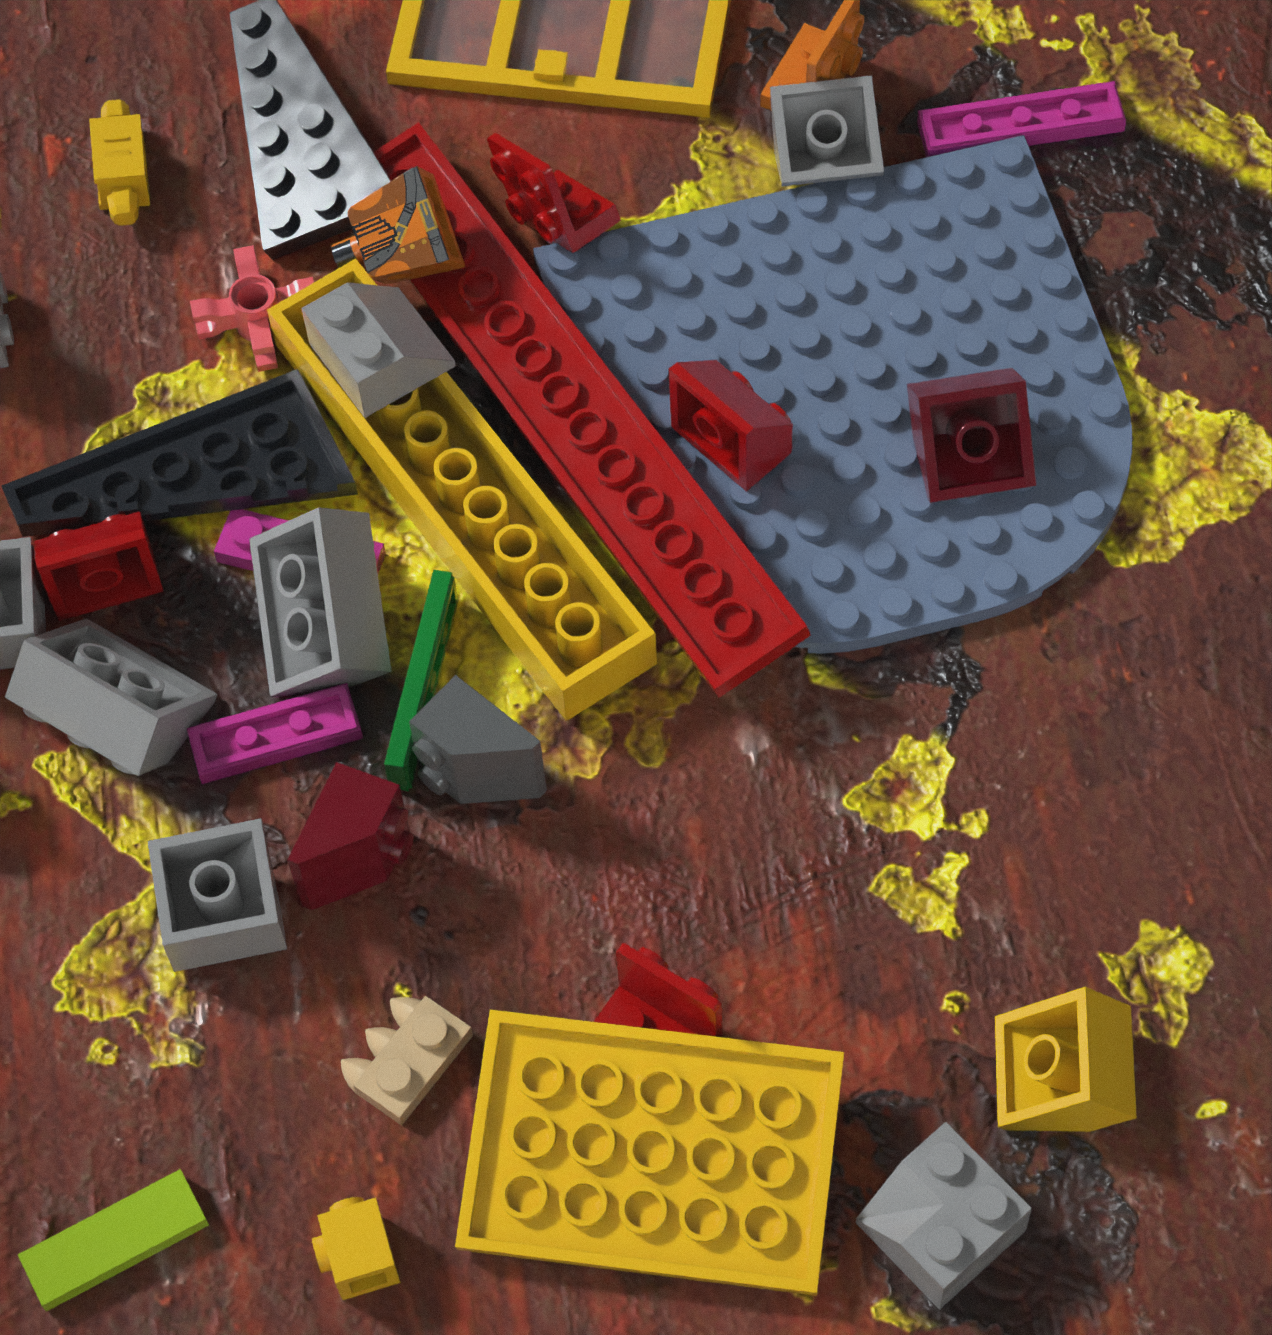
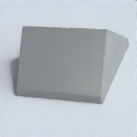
[770,76,884,187]

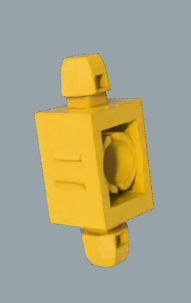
[89,99,150,226]

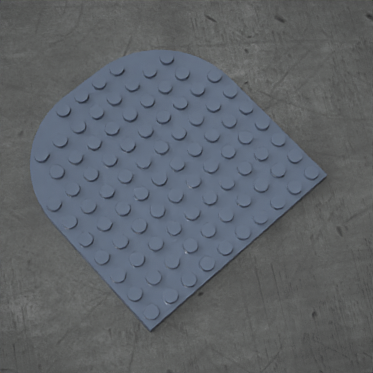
[533,135,1132,654]

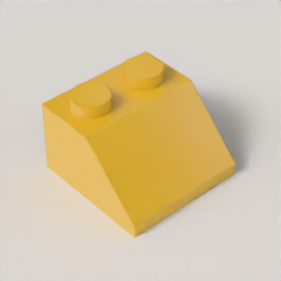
[995,986,1137,1132]

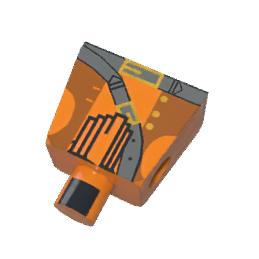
[331,166,465,284]

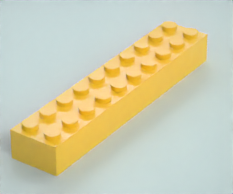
[267,259,657,721]

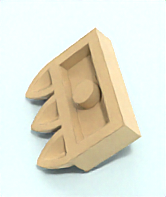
[341,996,473,1126]

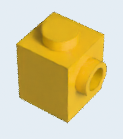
[312,1197,400,1301]

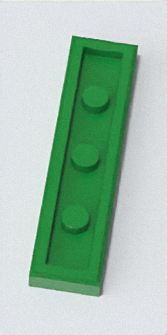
[384,570,458,792]

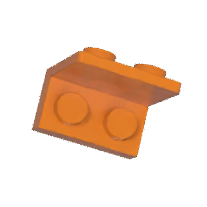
[760,0,864,111]

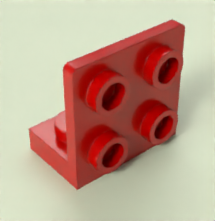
[487,132,621,253]
[594,943,723,1037]

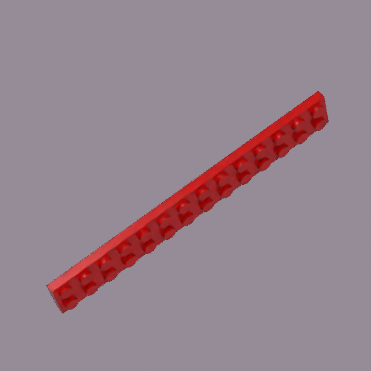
[374,122,811,698]

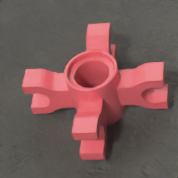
[190,245,314,372]

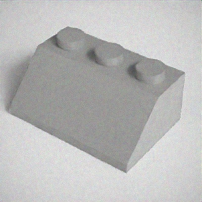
[249,507,391,697]
[5,618,217,776]

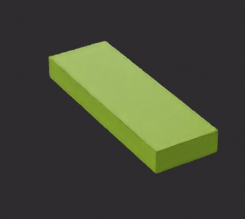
[18,1169,209,1312]

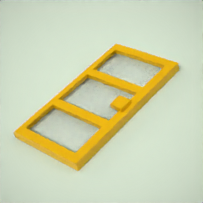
[386,0,731,118]

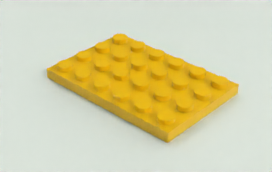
[455,1010,844,1296]

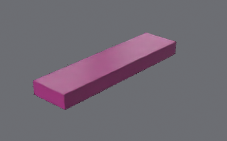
[917,81,1126,157]

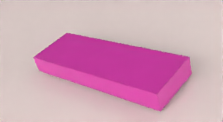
[186,683,363,784]

